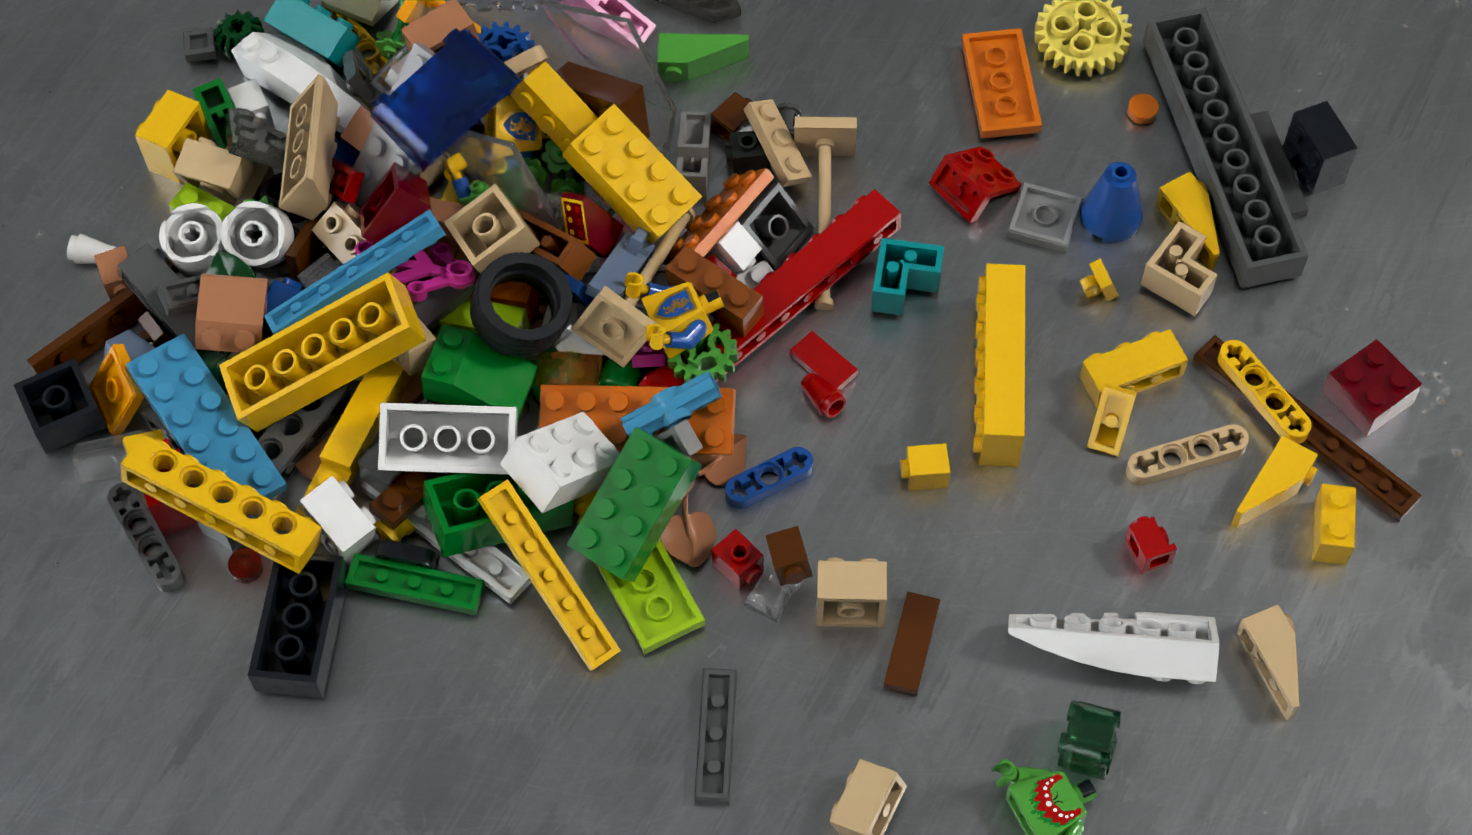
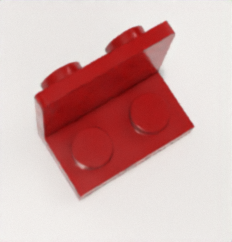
[929,146,1022,223]

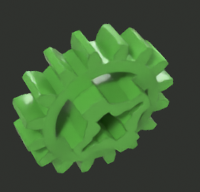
[668,322,738,383]

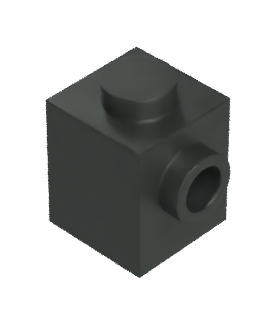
[725,131,770,175]

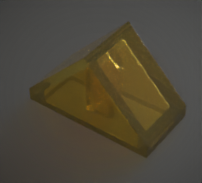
[536,351,603,386]

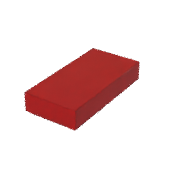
[789,331,858,390]

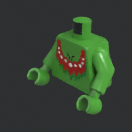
[991,759,1097,835]

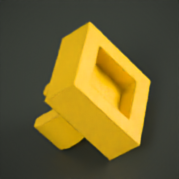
[1080,258,1119,302]

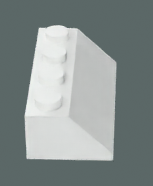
[378,403,518,475]

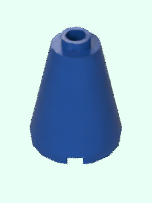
[1080,162,1143,243]

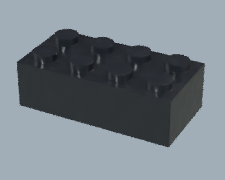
[248,553,348,698]

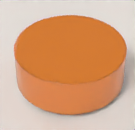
[1127,94,1159,125]

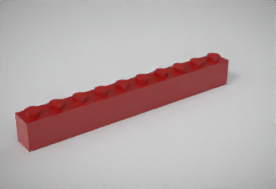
[638,189,901,387]

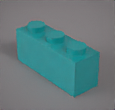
[263,0,361,68]

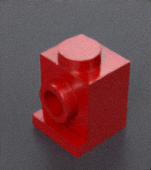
[1125,516,1177,574]

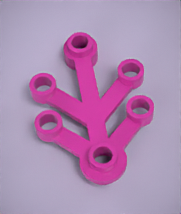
[355,240,476,302]

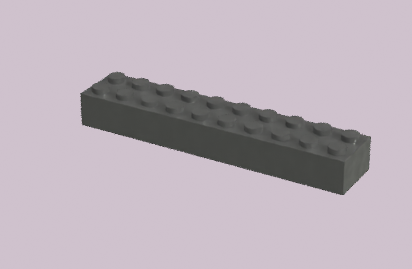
[1143,8,1309,289]

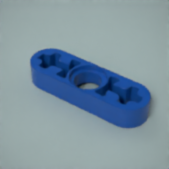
[725,447,813,509]

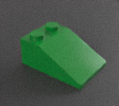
[421,324,537,423]

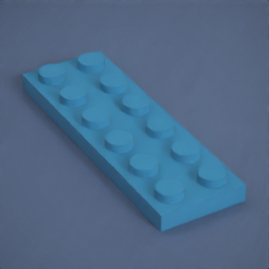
[126,333,287,503]

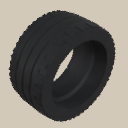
[470,252,573,358]

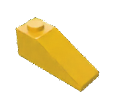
[1155,171,1219,271]
[1231,436,1318,529]

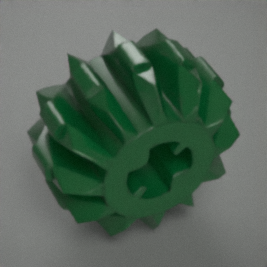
[213,9,265,60]

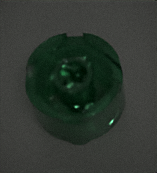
[1057,701,1122,781]

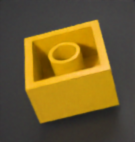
[135,90,212,183]

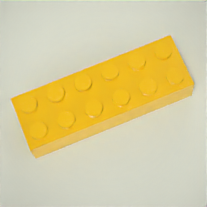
[973,263,1025,467]
[219,272,426,432]

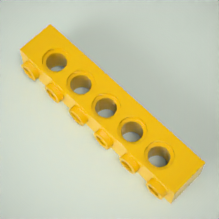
[120,434,322,574]

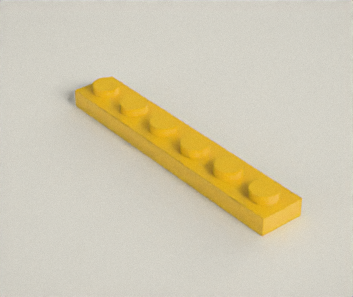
[477,479,621,671]

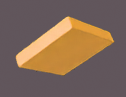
[89,344,145,436]

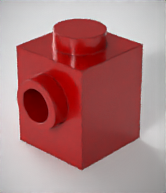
[711,529,764,590]

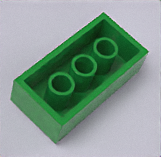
[567,427,702,582]
[423,473,574,558]

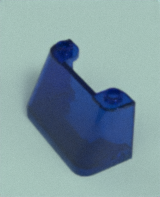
[370,28,522,173]

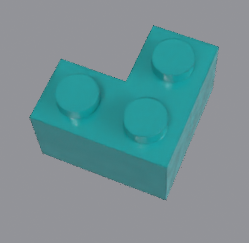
[871,238,944,315]

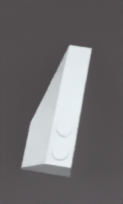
[231,32,370,133]
[1008,612,1220,684]

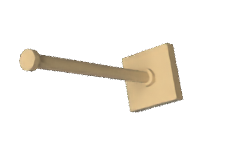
[794,116,857,310]
[571,208,696,368]

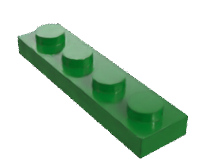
[345,553,485,616]

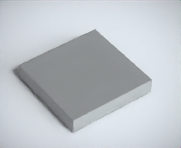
[1006,182,1083,253]

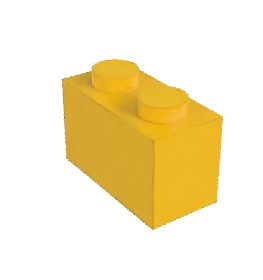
[1312,483,1356,565]

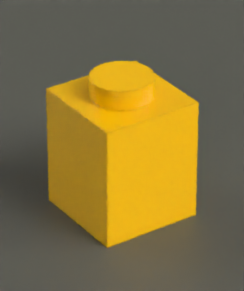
[900,443,950,491]

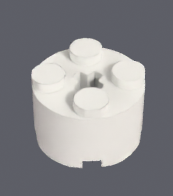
[221,201,294,268]
[159,203,228,277]

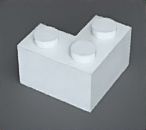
[300,476,376,563]

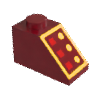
[561,191,624,259]

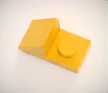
[1087,383,1137,456]

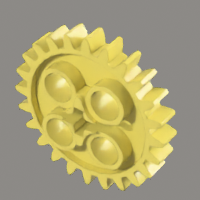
[1034,0,1133,77]

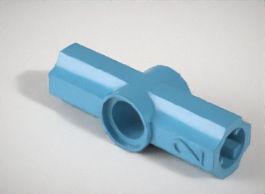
[621,371,722,437]

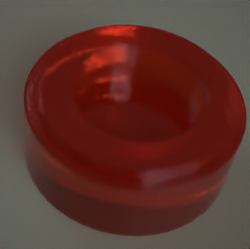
[228,548,263,583]

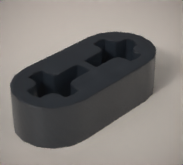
[375,540,440,570]

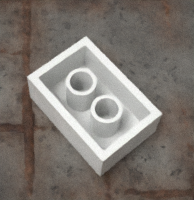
[500,412,620,513]

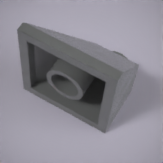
[738,182,814,272]

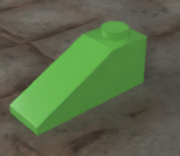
[657,33,749,82]

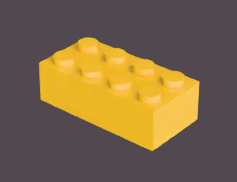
[562,104,702,244]

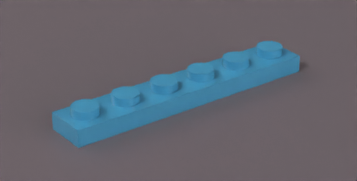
[264,209,446,334]

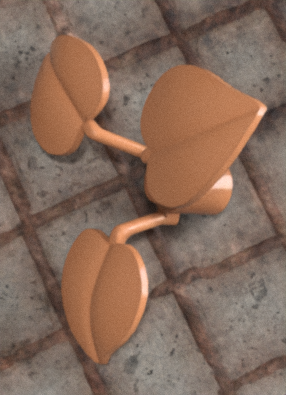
[660,433,747,568]

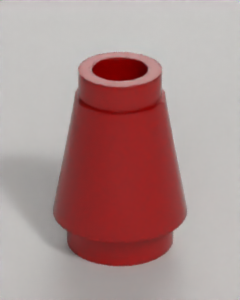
[800,373,846,418]

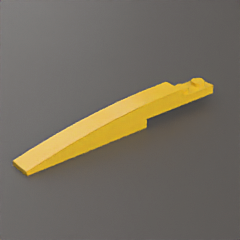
[295,359,411,516]

